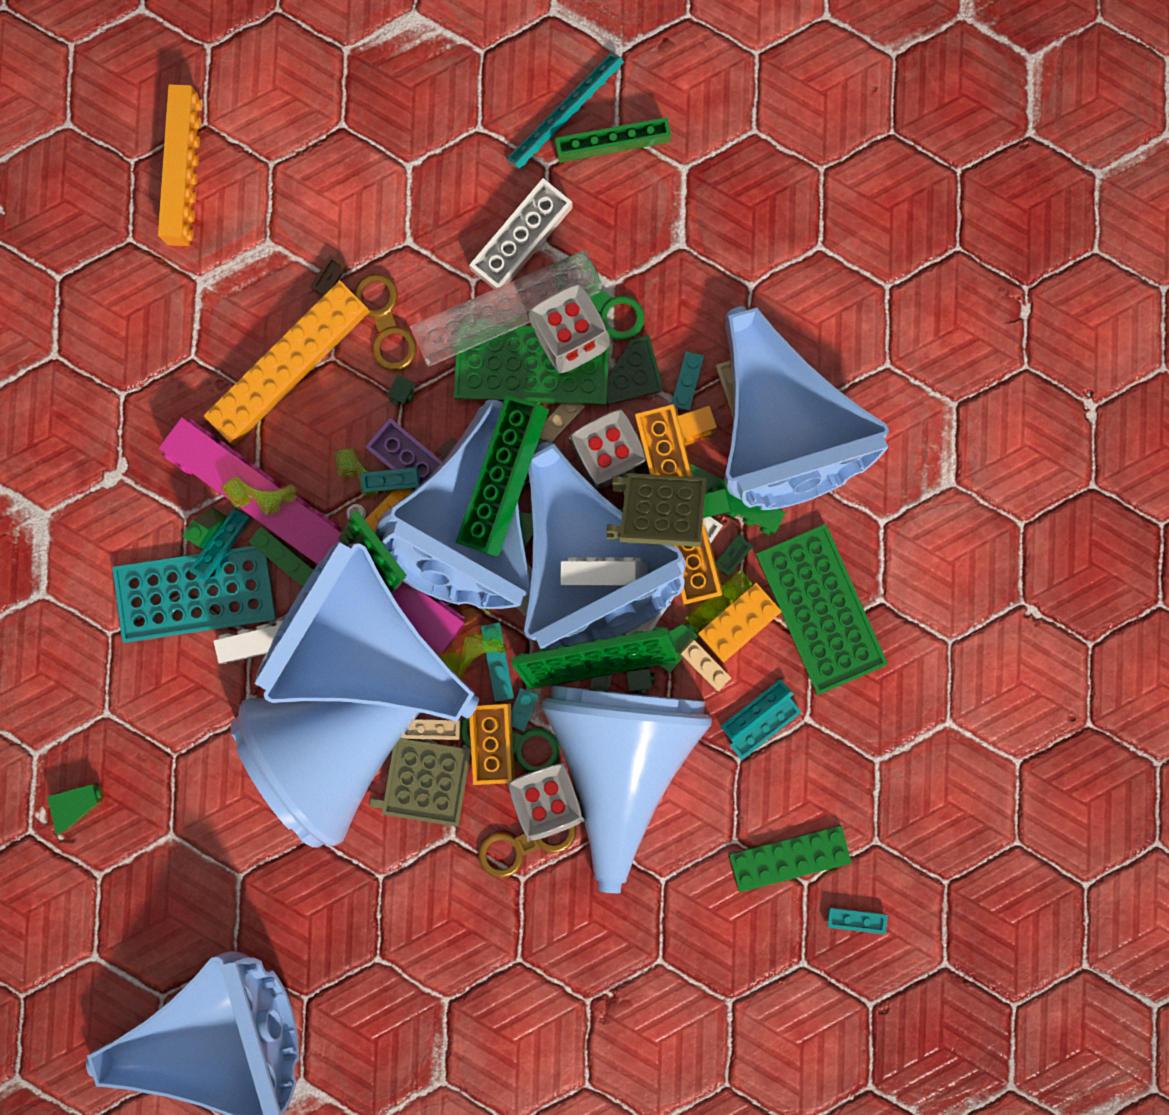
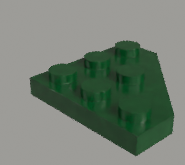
[607,335,663,405]

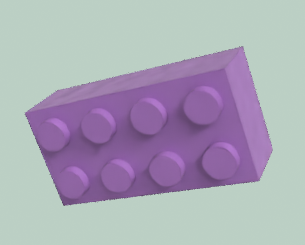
[365,418,442,489]

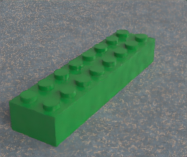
[455,395,549,557]

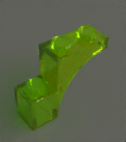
[334,447,395,497]
[221,476,299,515]
[685,570,753,633]
[442,633,507,680]

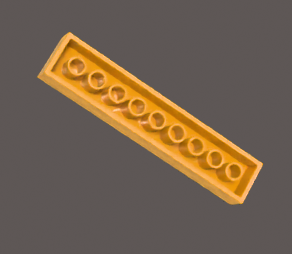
[204,280,370,445]
[635,404,723,604]

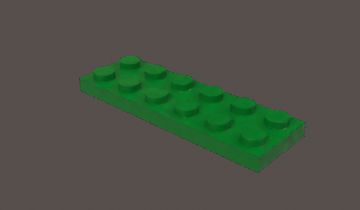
[729,825,852,893]

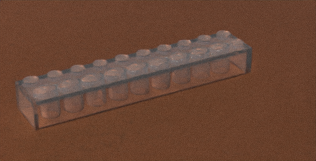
[410,250,602,367]

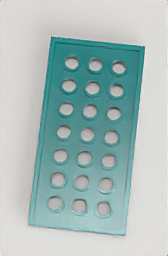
[112,546,276,643]

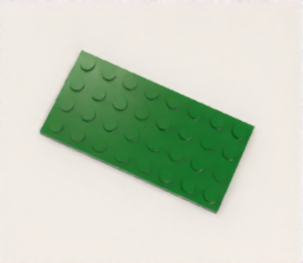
[454,323,611,406]
[755,524,888,695]
[511,627,680,690]

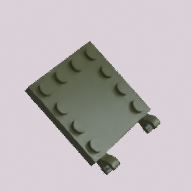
[606,473,707,547]
[369,738,471,827]

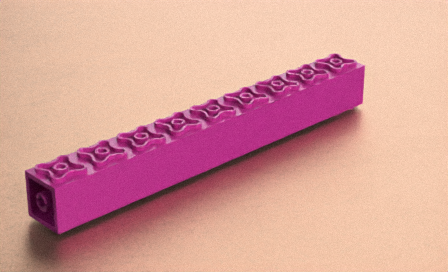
[158,417,466,654]

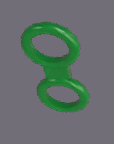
[555,261,645,340]
[460,717,560,773]

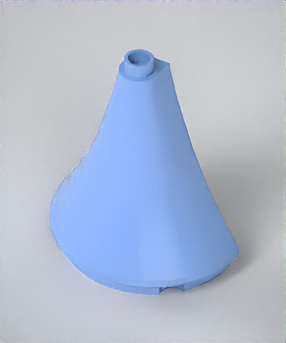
[724,306,889,510]
[376,400,531,609]
[524,442,686,650]
[254,542,479,722]
[541,686,712,893]
[231,698,421,848]
[86,951,299,1115]

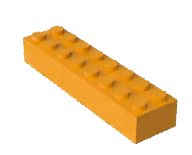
[158,84,203,246]

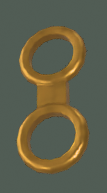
[354,274,417,371]
[478,826,577,878]

